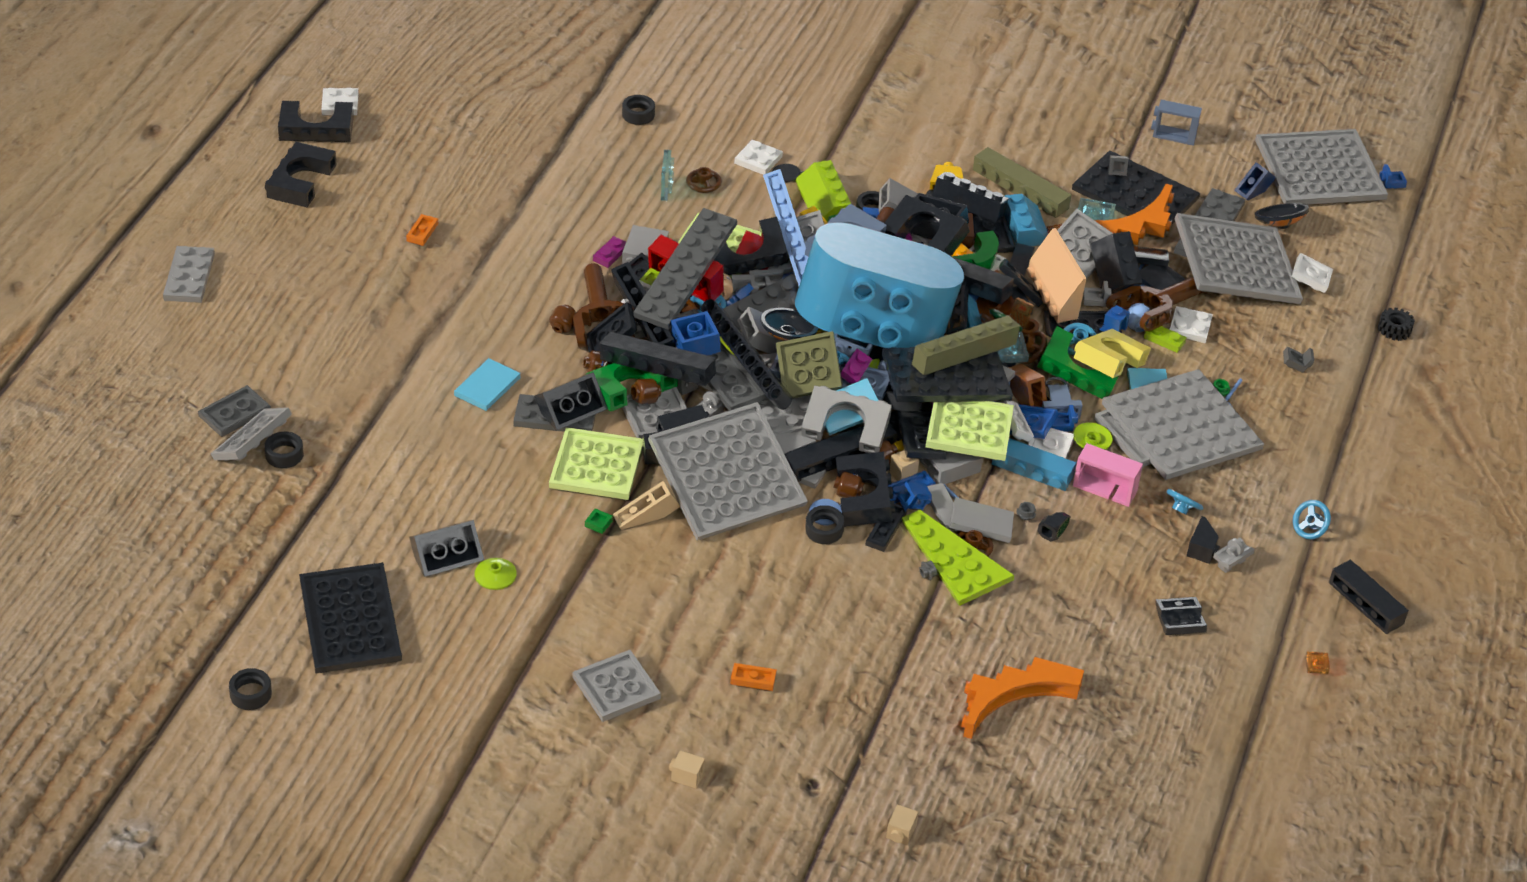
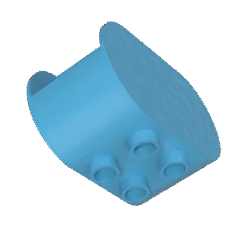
[795,222,964,348]

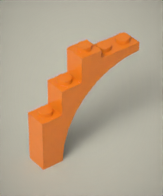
[1094,184,1174,246]
[961,657,1084,739]

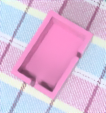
[1073,443,1143,507]

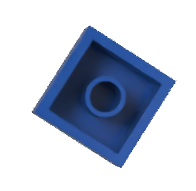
[670,311,721,355]

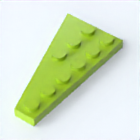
[902,510,1015,606]

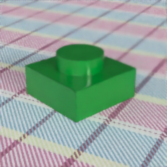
[585,509,613,534]

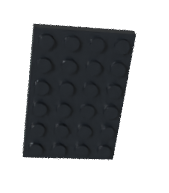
[1072,150,1200,225]
[882,347,1013,402]
[299,562,402,674]

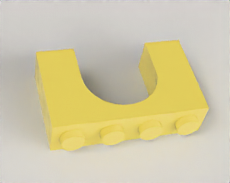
[1074,329,1151,378]

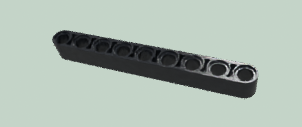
[701,299,792,410]

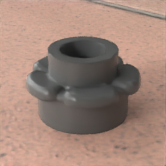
[1016,502,1036,520]
[919,560,937,580]

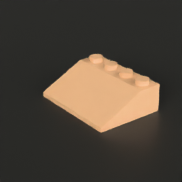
[1027,228,1087,323]

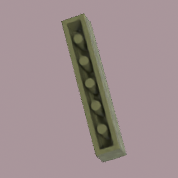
[973,147,1071,218]
[912,316,1020,375]

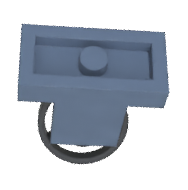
[1042,377,1083,420]

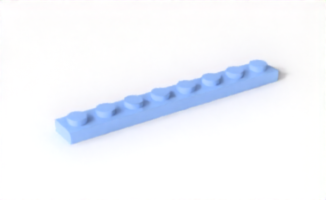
[763,169,808,285]

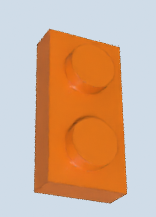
[406,214,439,246]
[730,663,777,691]

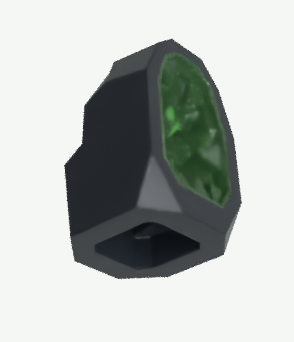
[1037,512,1071,542]

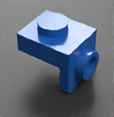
[1380,164,1407,189]
[1051,405,1078,432]

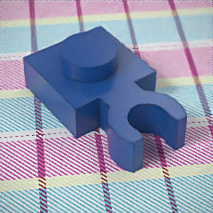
[726,283,754,307]

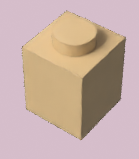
[889,450,919,481]
[669,751,705,789]
[886,804,918,845]

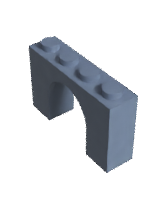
[805,204,887,257]

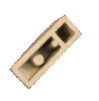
[613,481,680,530]

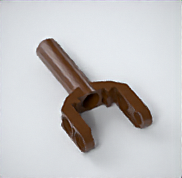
[573,263,635,349]
[1106,277,1204,331]

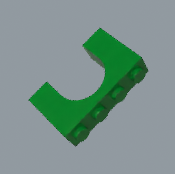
[1037,326,1119,399]
[586,363,678,411]

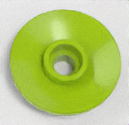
[1073,422,1113,450]
[475,558,517,590]

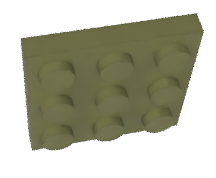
[776,331,843,399]

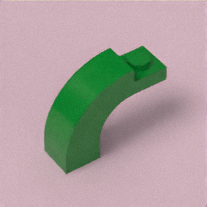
[953,231,999,270]

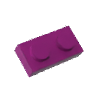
[593,236,626,268]
[841,348,873,384]

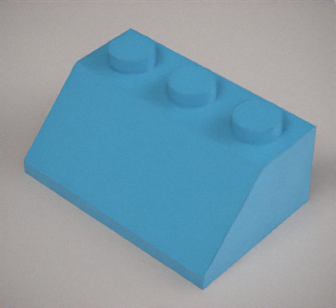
[1004,194,1049,246]

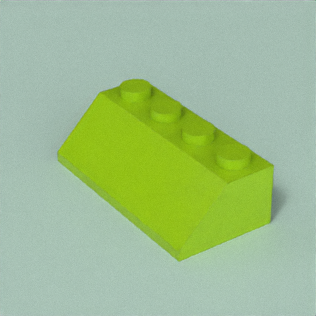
[796,160,851,221]

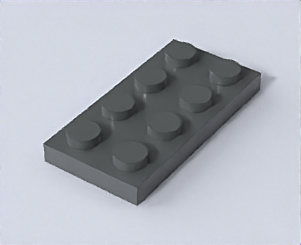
[513,394,596,432]

